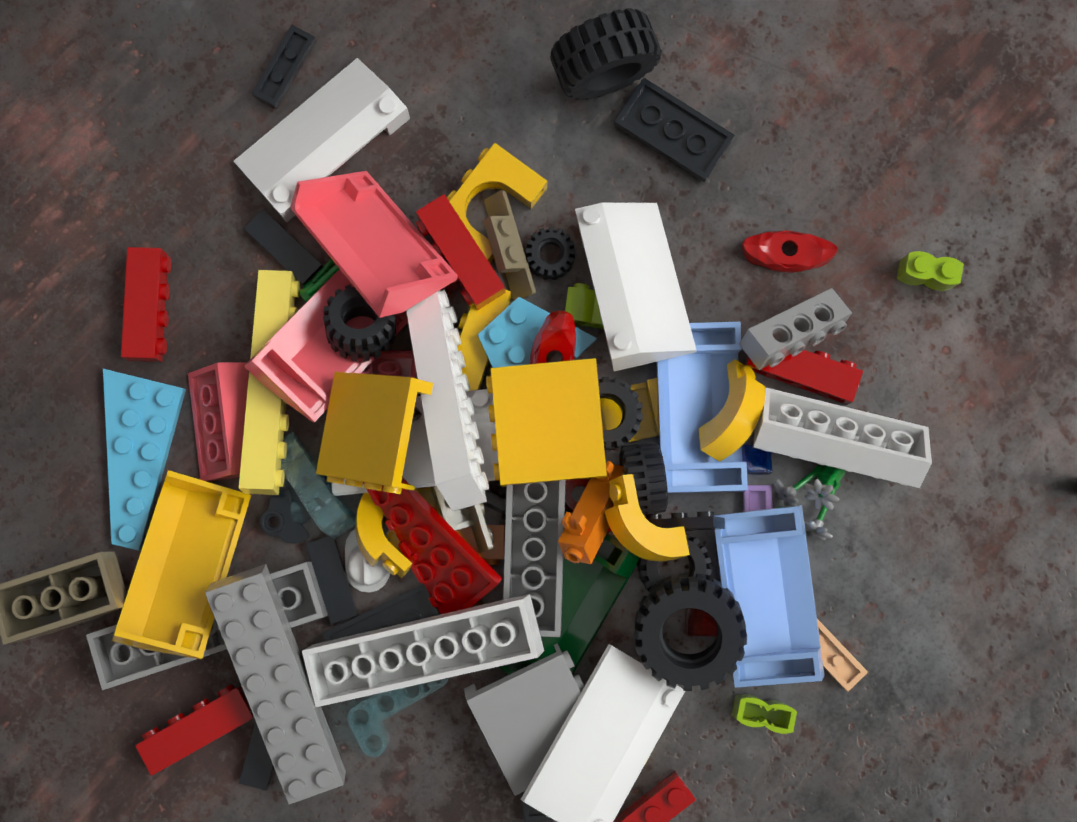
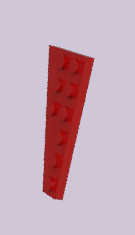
[363,477,502,614]

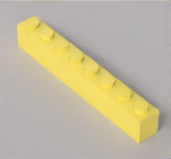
[239,270,300,495]

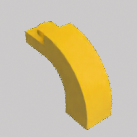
[698,359,766,462]
[605,474,690,561]
[355,493,412,578]

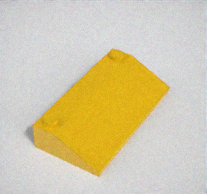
[112,470,251,659]

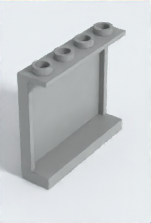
[464,643,584,796]

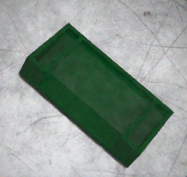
[498,508,641,675]

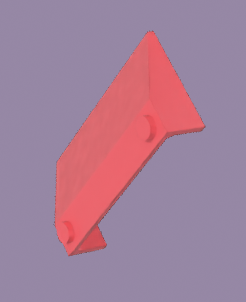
[290,171,458,318]

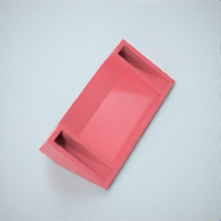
[244,270,408,423]

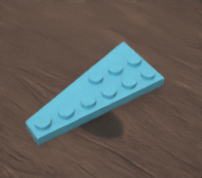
[103,369,186,551]

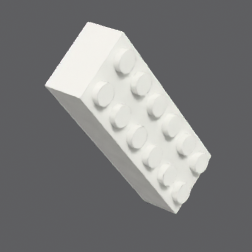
[753,387,932,488]

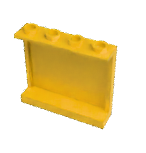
[486,358,607,487]
[316,371,433,494]

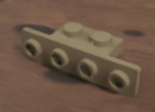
[483,191,536,301]
[430,486,494,553]

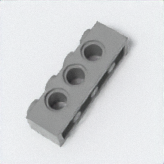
[739,288,852,370]

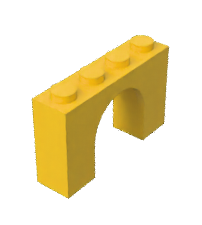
[447,143,548,263]

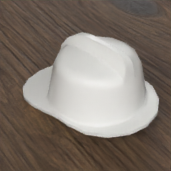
[345,529,390,593]

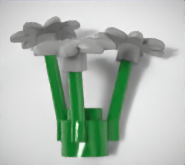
[772,465,846,540]

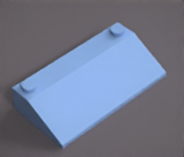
[657,322,748,493]
[715,505,824,688]

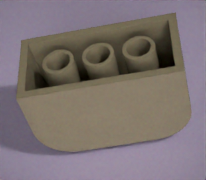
[0,552,127,645]

